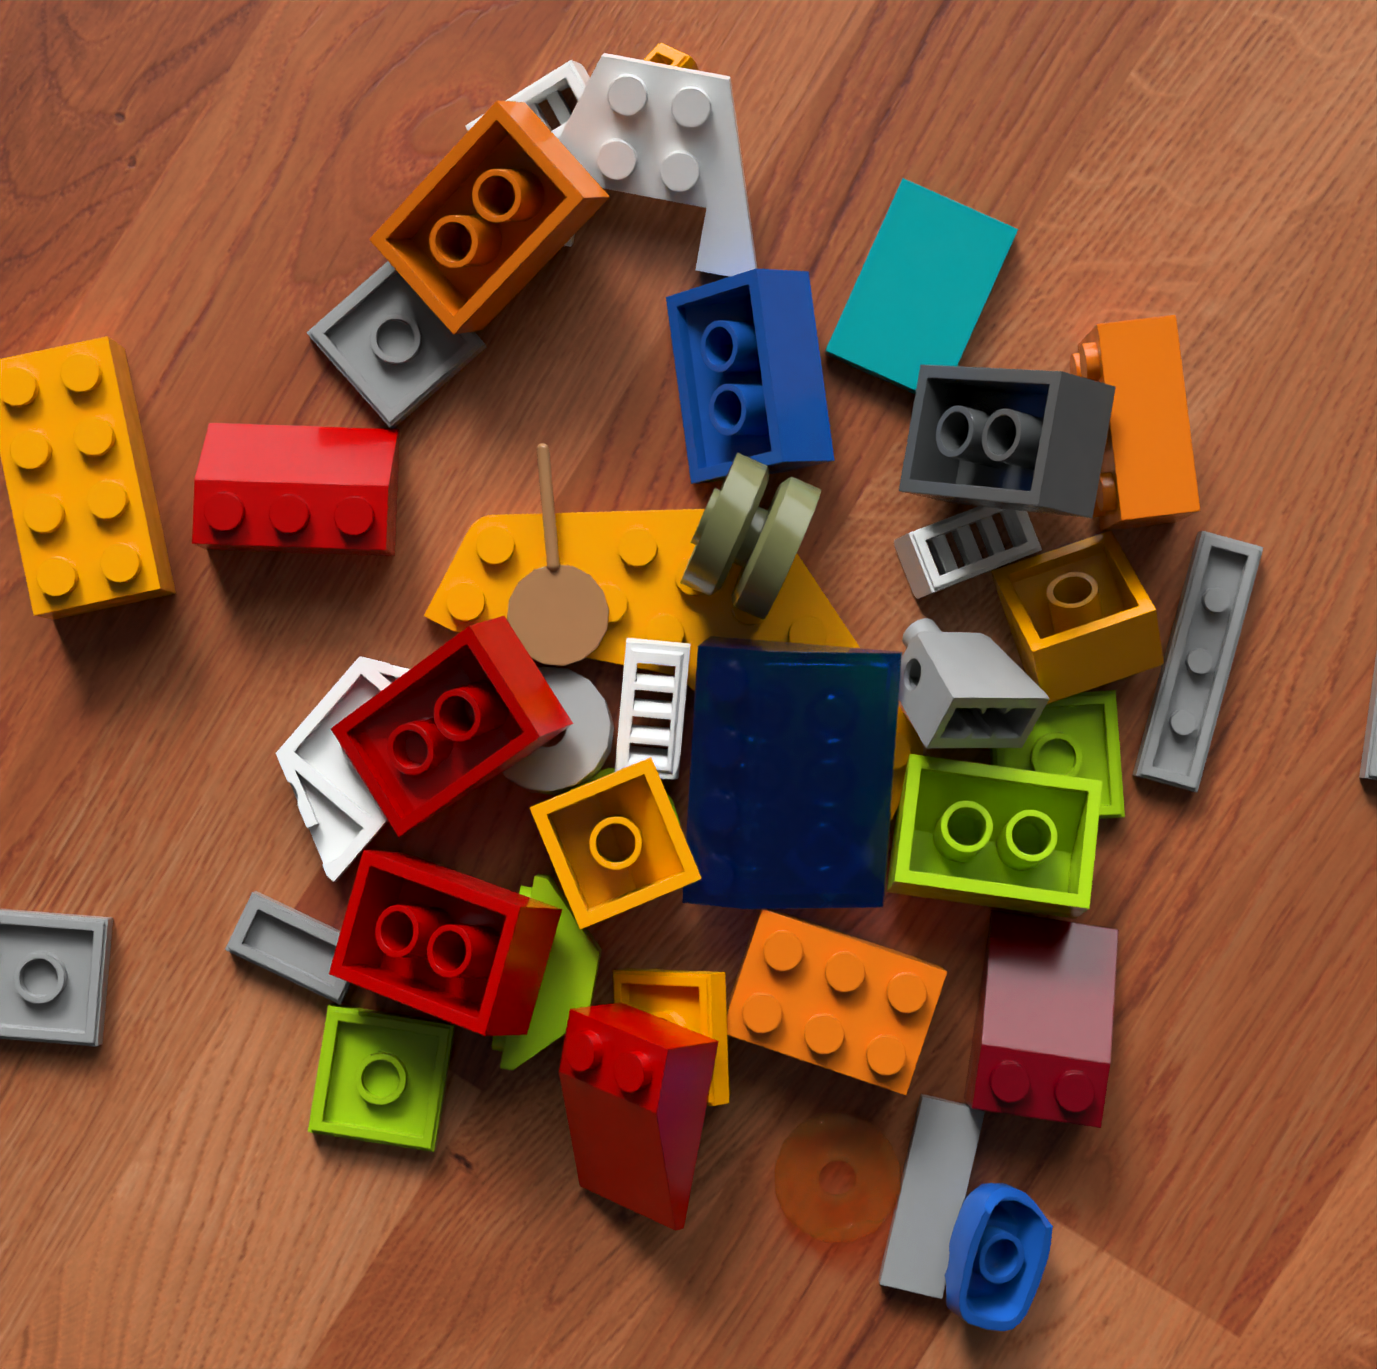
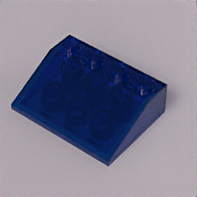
[682,636,903,909]

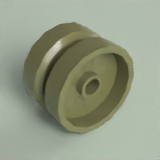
[680,452,821,620]

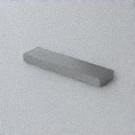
[1132,531,1263,792]

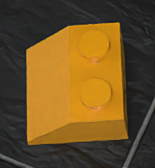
[992,530,1164,704]
[530,757,702,930]

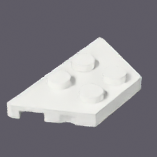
[276,656,410,882]

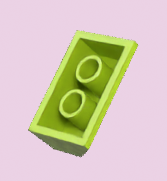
[886,754,1103,919]

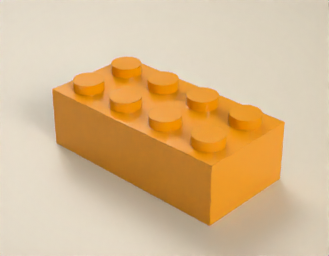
[0,336,176,620]

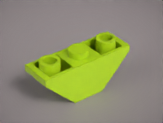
[492,873,602,1071]

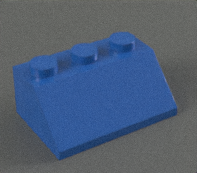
[666,268,835,484]

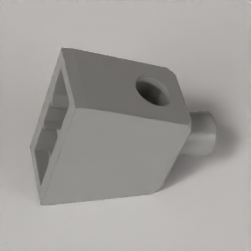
[892,618,1050,748]

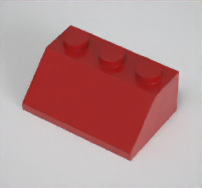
[192,423,400,556]

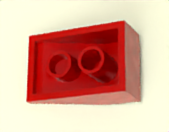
[330,616,573,837]
[559,1002,719,1231]

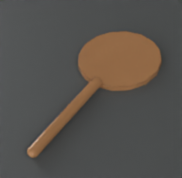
[507,443,609,666]

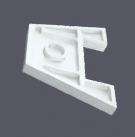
[559,53,757,277]

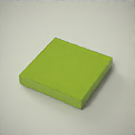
[990,690,1125,819]
[308,1003,456,1152]

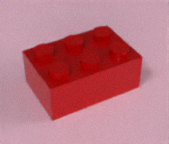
[329,850,562,1036]

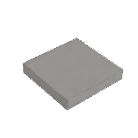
[307,261,486,429]
[0,909,113,1046]

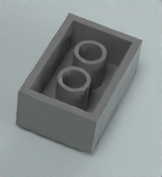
[899,365,1116,518]

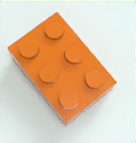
[369,100,610,335]
[1070,315,1201,532]
[726,904,947,1095]

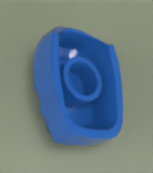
[945,1183,1053,1331]

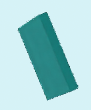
[824,178,1018,394]

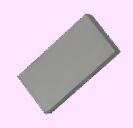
[225,891,352,1004]

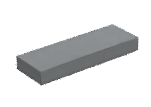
[878,1094,985,1299]

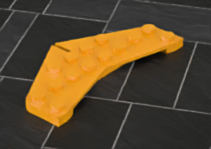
[424,509,923,850]

